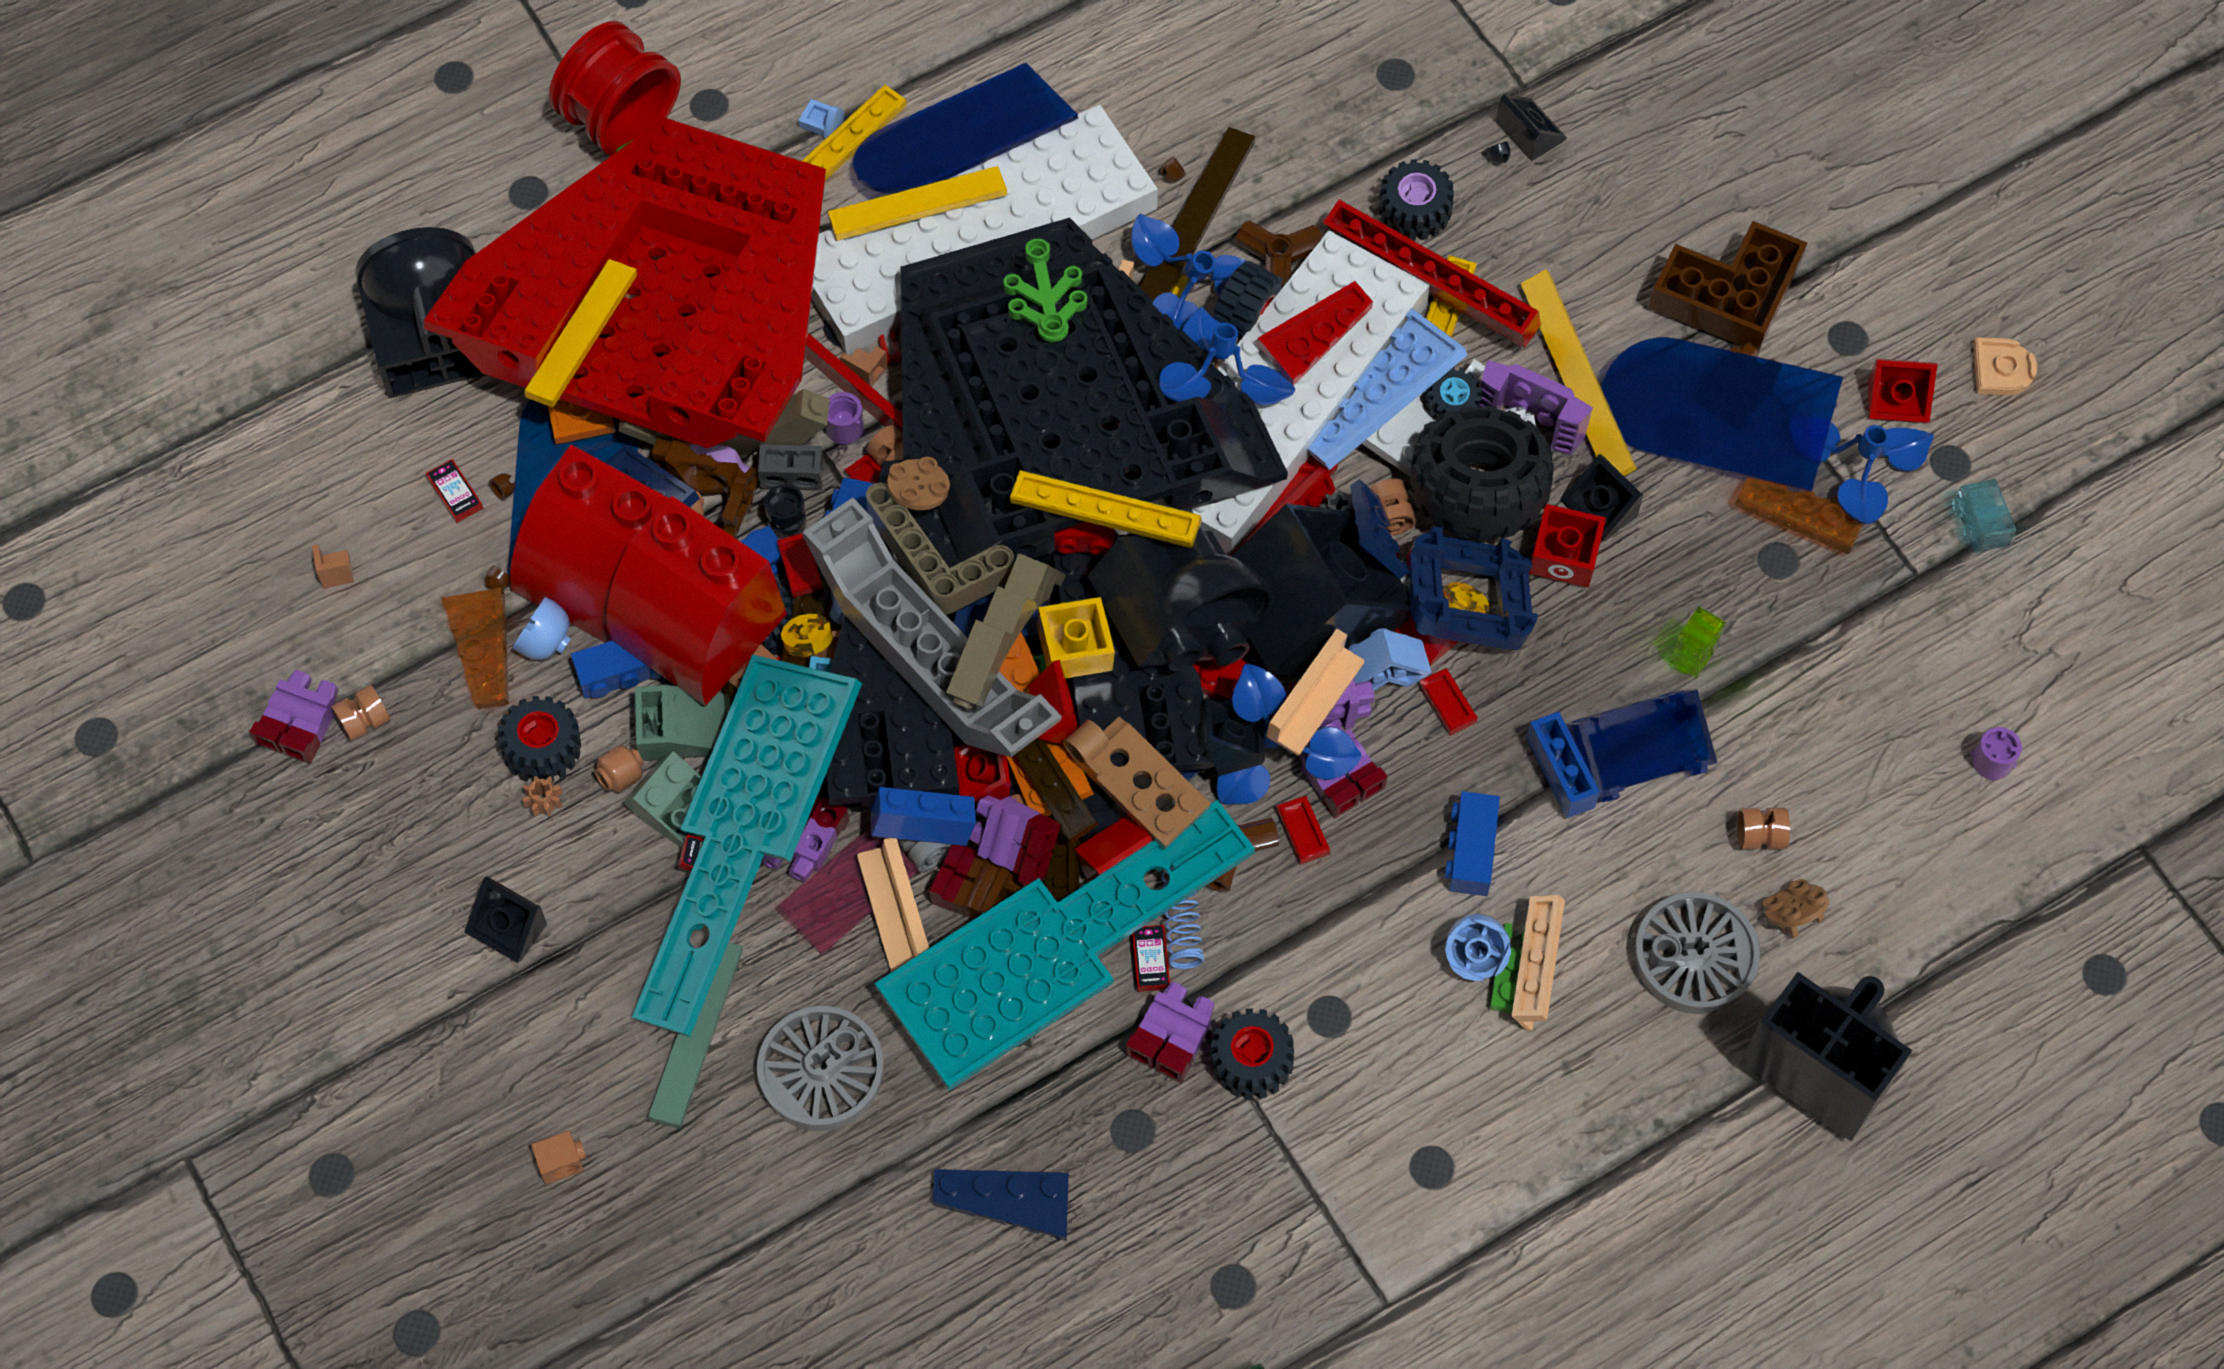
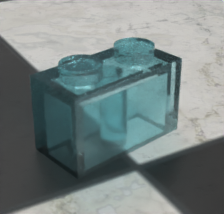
[1953,479,2017,553]

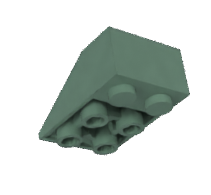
[635,685,726,760]
[623,751,705,848]

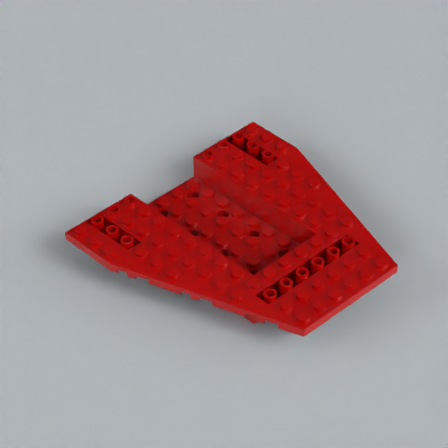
[423,118,826,448]

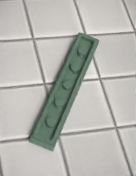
[648,943,743,1129]

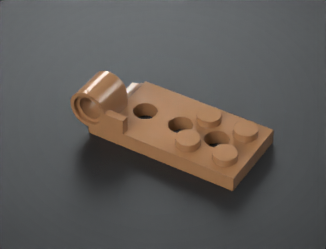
[1063,717,1211,850]

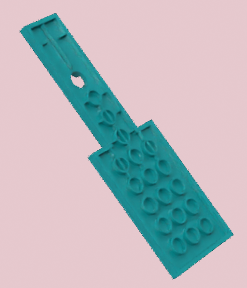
[632,654,862,1037]
[875,800,1255,1091]

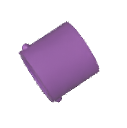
[825,392,864,444]
[1971,727,2022,780]

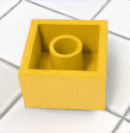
[1037,597,1115,678]

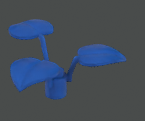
[1131,214,1246,332]
[1159,307,1296,405]
[1789,416,1934,525]
[1217,664,1362,804]

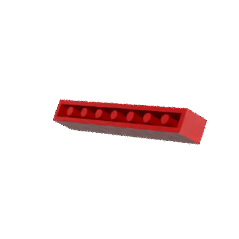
[1323,199,1541,348]

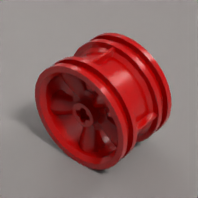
[549,21,681,156]

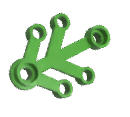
[1003,239,1087,342]

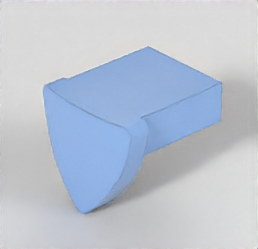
[799,99,845,139]

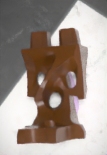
[652,437,759,538]

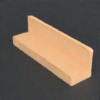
[1266,629,1364,755]
[857,838,929,973]
[1512,895,1565,1031]

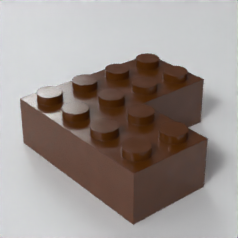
[1648,221,1808,352]

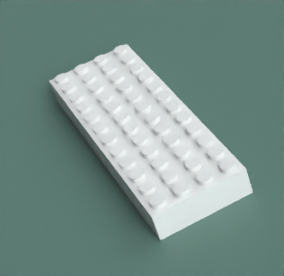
[811,105,1158,355]
[1129,231,1430,556]

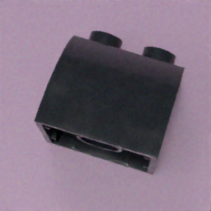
[1230,503,1412,676]

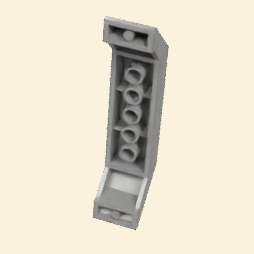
[803,497,1062,757]

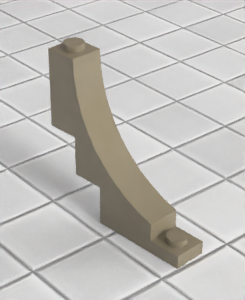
[619,389,830,458]
[946,554,1066,709]

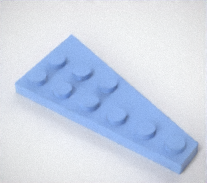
[1308,308,1468,470]

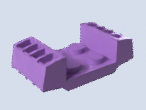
[1478,360,1593,455]

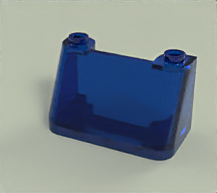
[1566,689,1718,802]

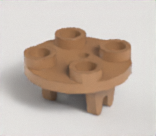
[887,457,950,510]
[1763,879,1829,938]

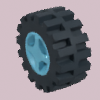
[1425,367,1482,418]

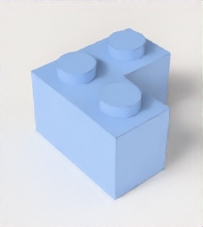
[1348,629,1432,691]

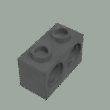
[758,444,823,490]

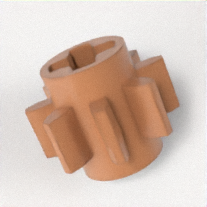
[522,776,563,817]

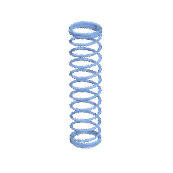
[1161,856,1204,969]

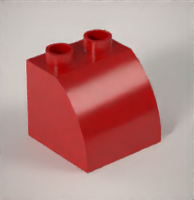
[510,444,669,643]
[607,496,787,706]

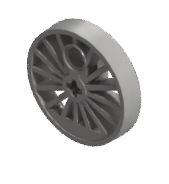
[1635,892,1760,1014]
[757,1006,884,1131]

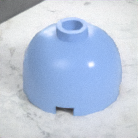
[512,597,571,660]
[1445,913,1511,981]

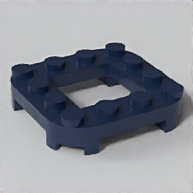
[1407,527,1538,650]

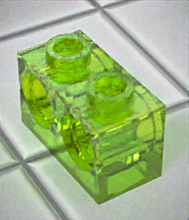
[1670,607,1726,678]

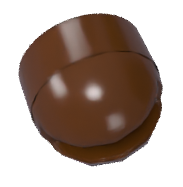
[1161,156,1186,182]
[489,473,516,500]
[485,565,510,592]

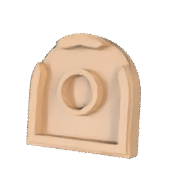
[1973,337,2037,395]

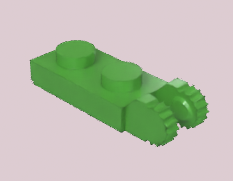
[1490,923,1525,1013]

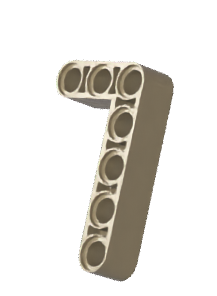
[866,483,1014,614]

